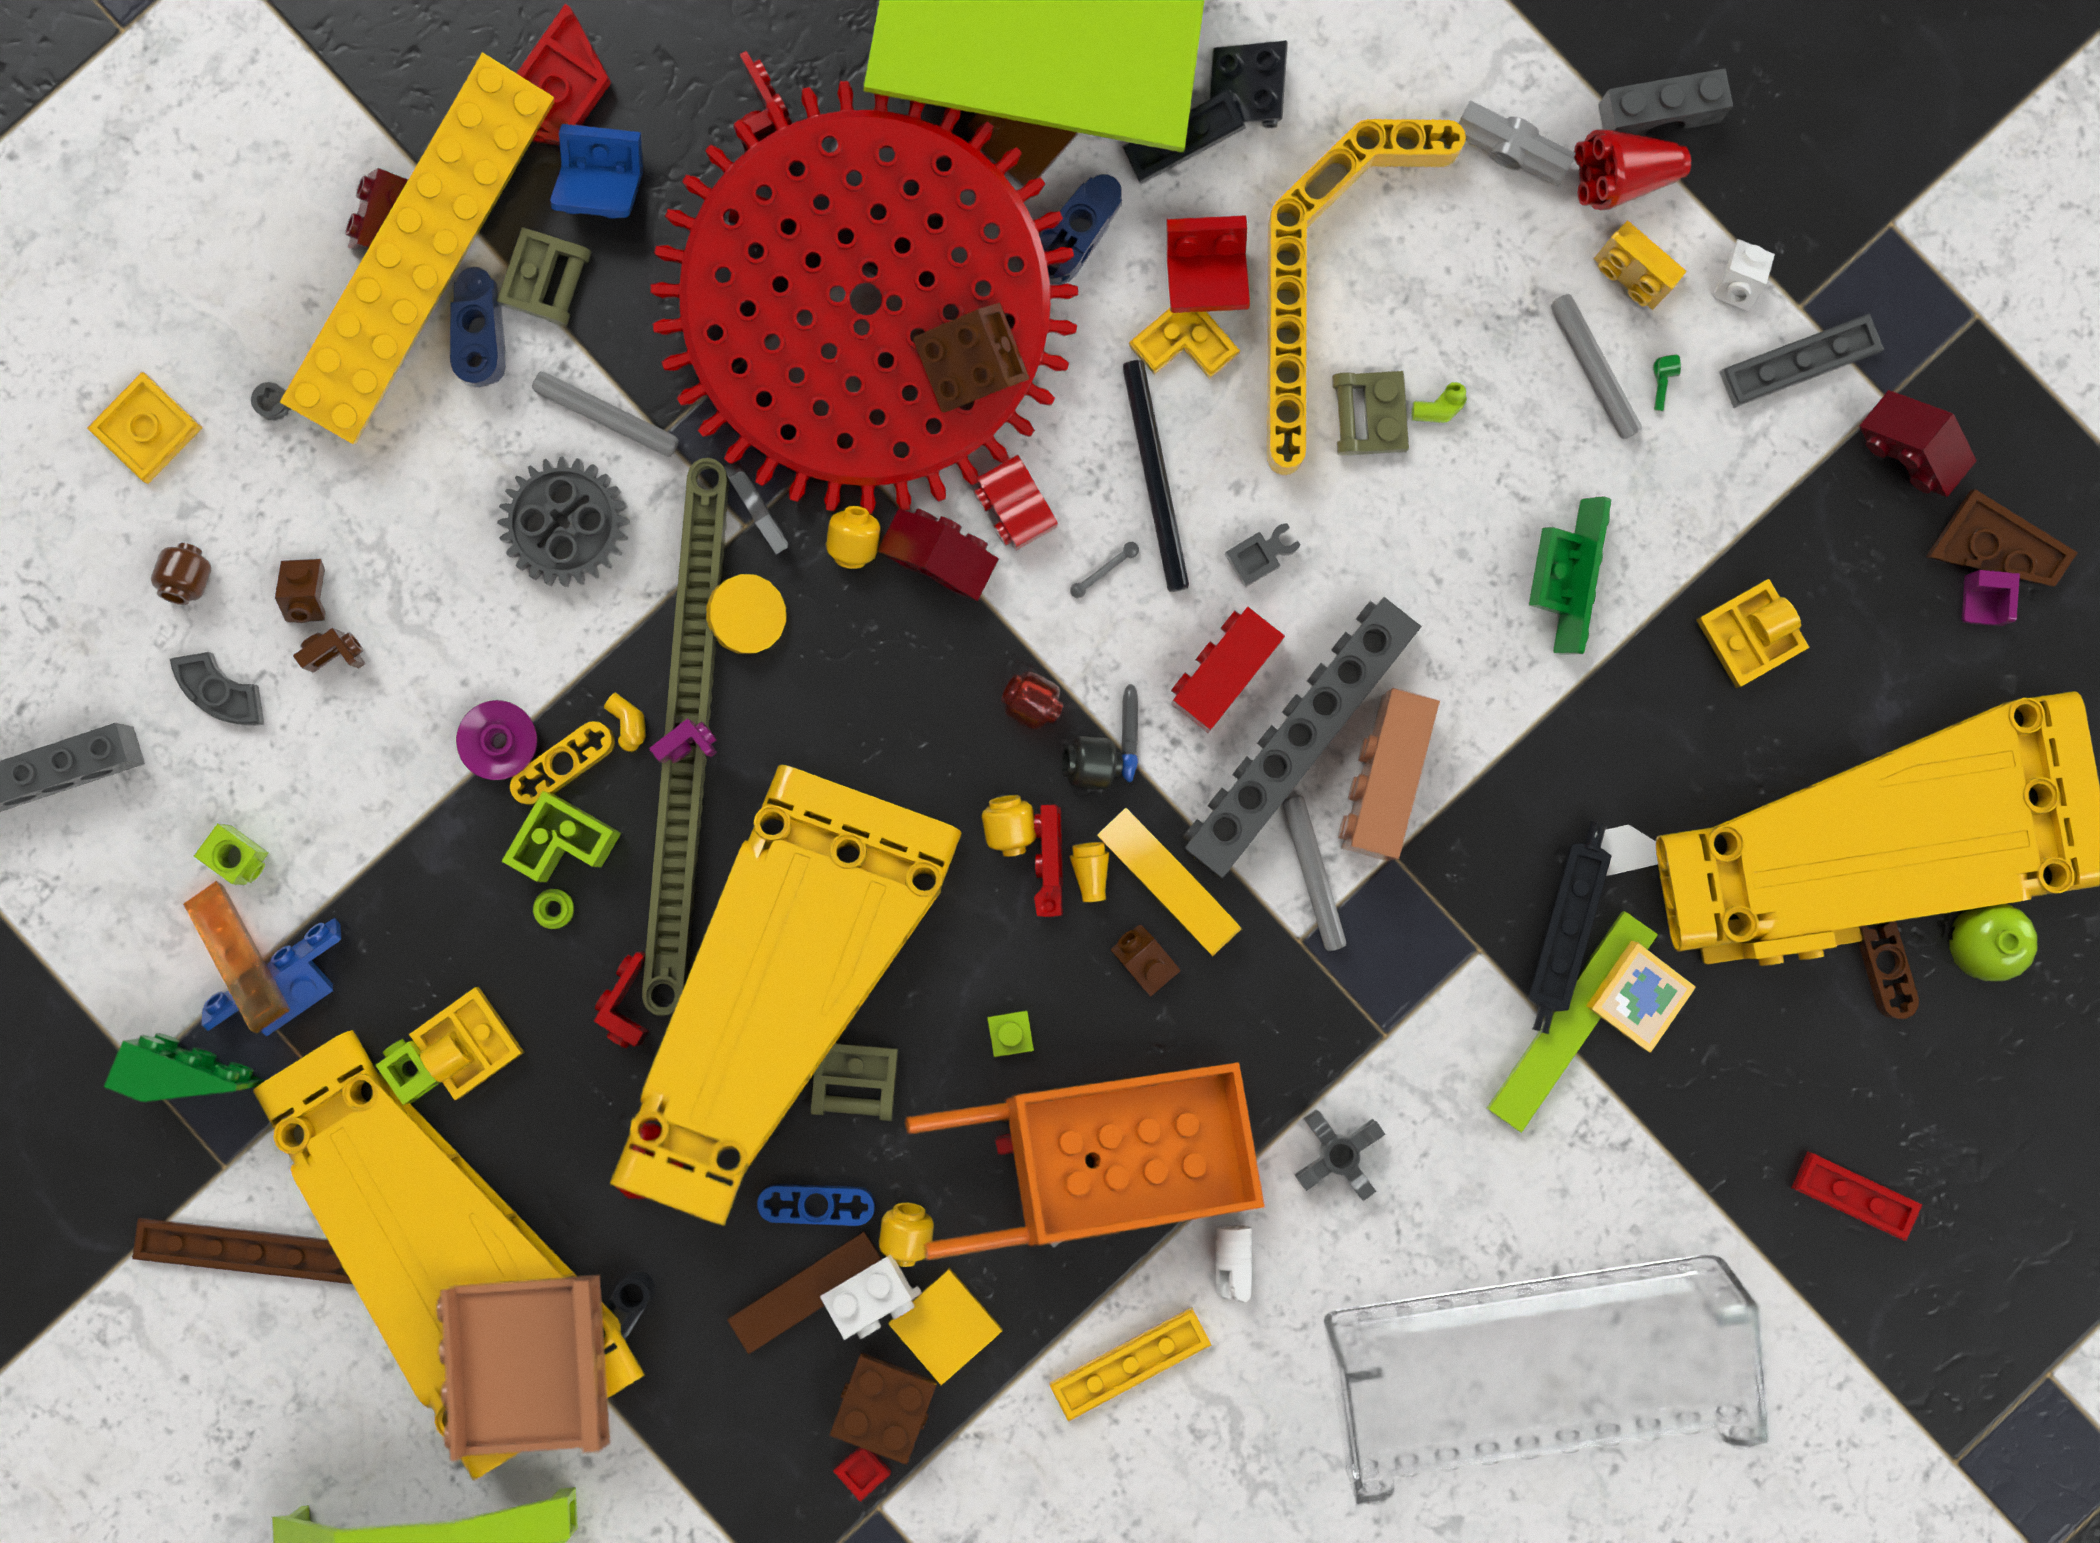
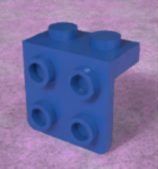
[550,124,643,218]

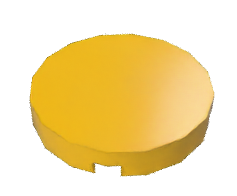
[706,574,786,654]

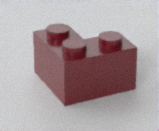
[1859,390,1977,497]
[877,508,999,601]

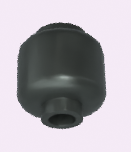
[1061,736,1123,790]

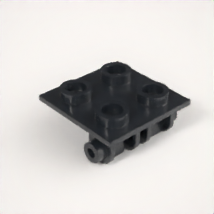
[1210,40,1288,128]

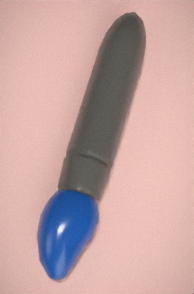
[1121,684,1138,782]

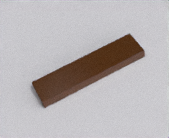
[727,1230,883,1354]

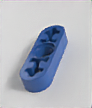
[757,1184,876,1226]

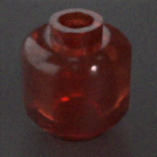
[1001,670,1063,730]

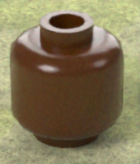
[151,543,211,605]

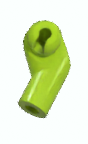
[1411,382,1467,423]

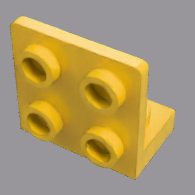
[1594,220,1687,310]

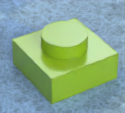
[988,1010,1034,1057]

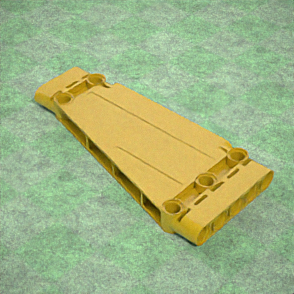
[1656,691,2100,952]
[610,765,962,1226]
[253,1030,645,1481]

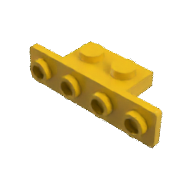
[1700,919,1863,966]

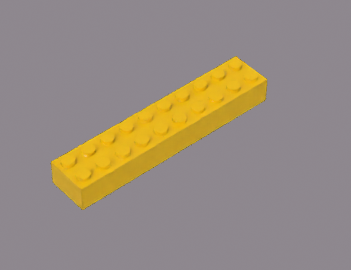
[280,52,554,444]

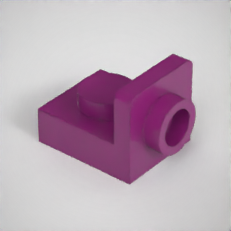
[649,718,717,764]

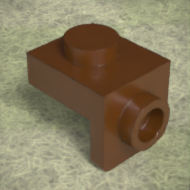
[275,559,326,623]
[293,628,365,673]
[1111,925,1181,997]

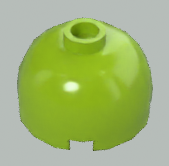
[1950,904,2037,982]

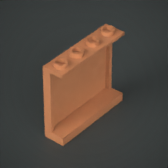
[437,1275,610,1461]

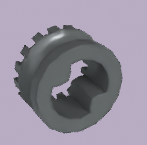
[251,382,291,421]

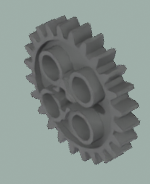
[497,457,630,587]

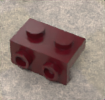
[345,168,408,250]

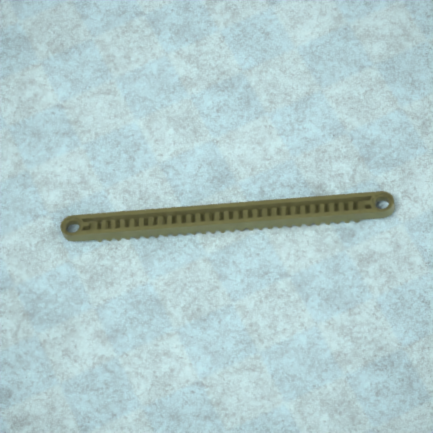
[642,458,729,1016]

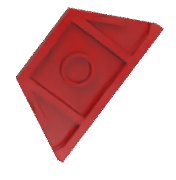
[516,4,611,145]

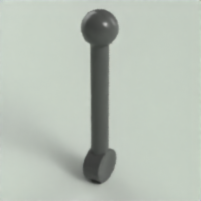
[1070,542,1139,598]

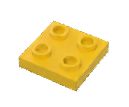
[1696,579,1810,688]
[409,987,524,1100]

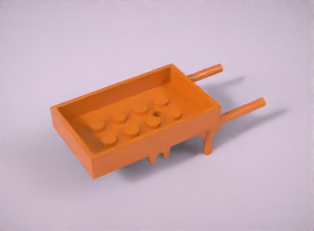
[905,1063,1265,1260]

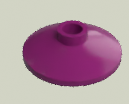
[456,700,537,780]

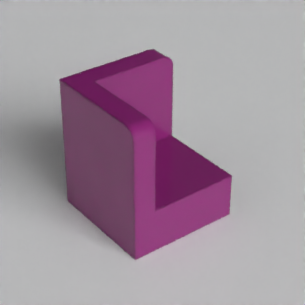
[1962,570,2020,626]

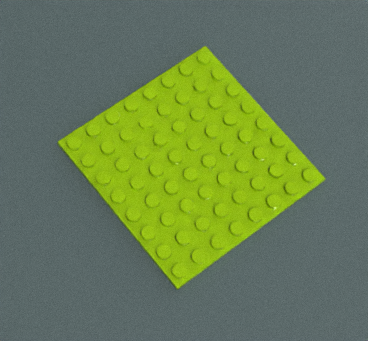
[863,0,1205,153]

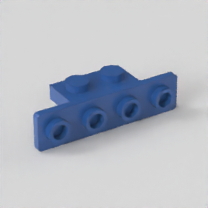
[202,918,341,1037]

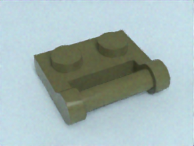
[497,227,592,326]
[1332,371,1409,456]
[811,1043,898,1121]

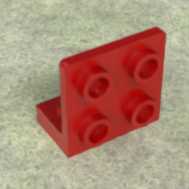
[733,50,793,152]
[1166,215,1250,313]

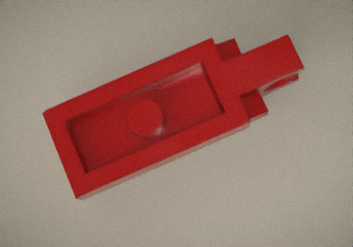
[1034,805,1063,917]

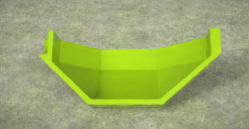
[272,1487,578,1543]

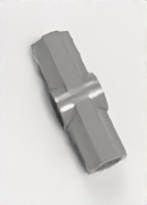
[1458,100,1576,186]

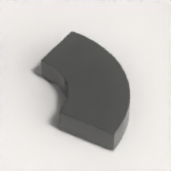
[724,461,788,554]
[170,652,264,726]

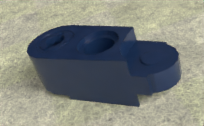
[1039,174,1122,285]
[450,267,506,388]

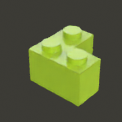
[502,791,621,882]

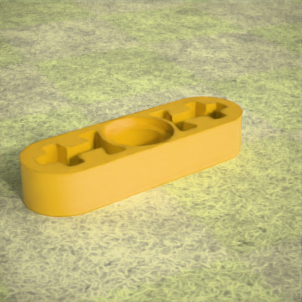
[510,722,615,805]

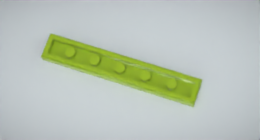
[1486,911,1658,1133]

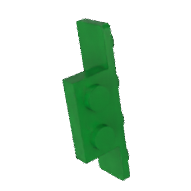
[1528,496,1612,655]

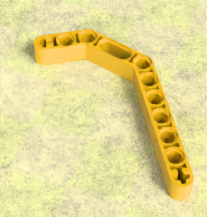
[1267,119,1466,475]

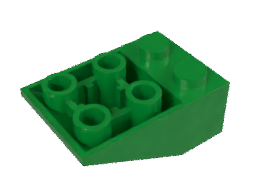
[104,1033,264,1102]

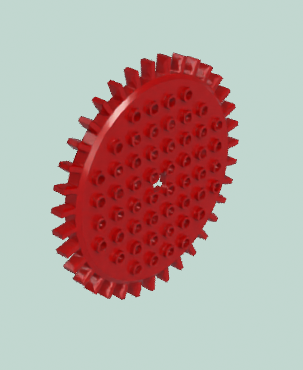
[651,81,1079,514]

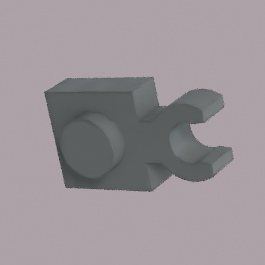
[1225,523,1301,588]

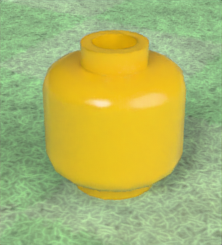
[826,506,881,569]
[981,795,1036,857]
[879,1203,934,1267]

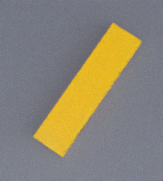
[1049,1307,1212,1422]

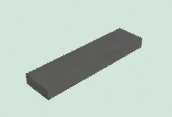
[1719,314,1884,408]

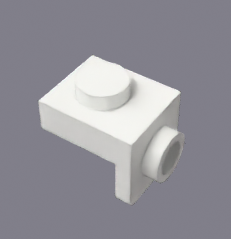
[1714,239,1775,311]

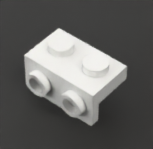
[820,1255,921,1340]

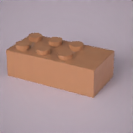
[1338,688,1440,861]

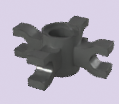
[1294,1109,1386,1201]

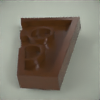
[1926,489,2078,587]

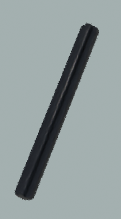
[1123,360,1189,592]

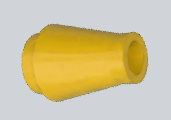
[1070,842,1109,902]

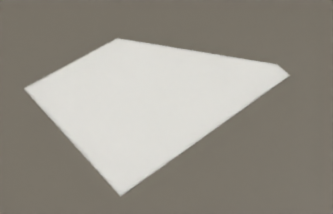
[1595,825,1658,876]

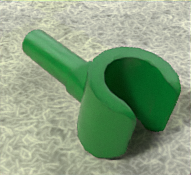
[1653,355,1681,411]

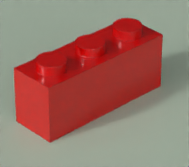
[1171,606,1285,733]

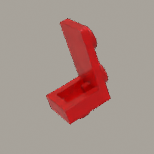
[594,951,650,1048]

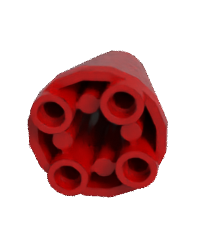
[1574,129,1691,210]

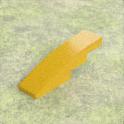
[1097,808,1242,956]

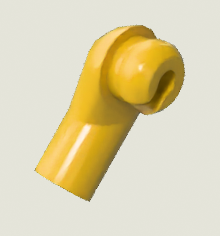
[604,692,646,752]

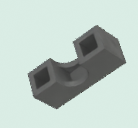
[1598,68,1733,136]

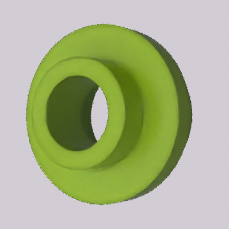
[533,889,574,929]

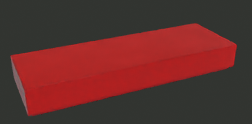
[1791,1152,1922,1241]

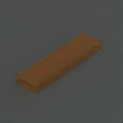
[183,881,291,1033]

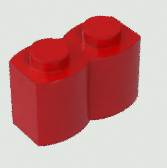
[974,455,1058,551]

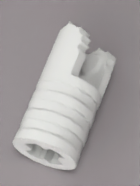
[1216,1225,1252,1303]

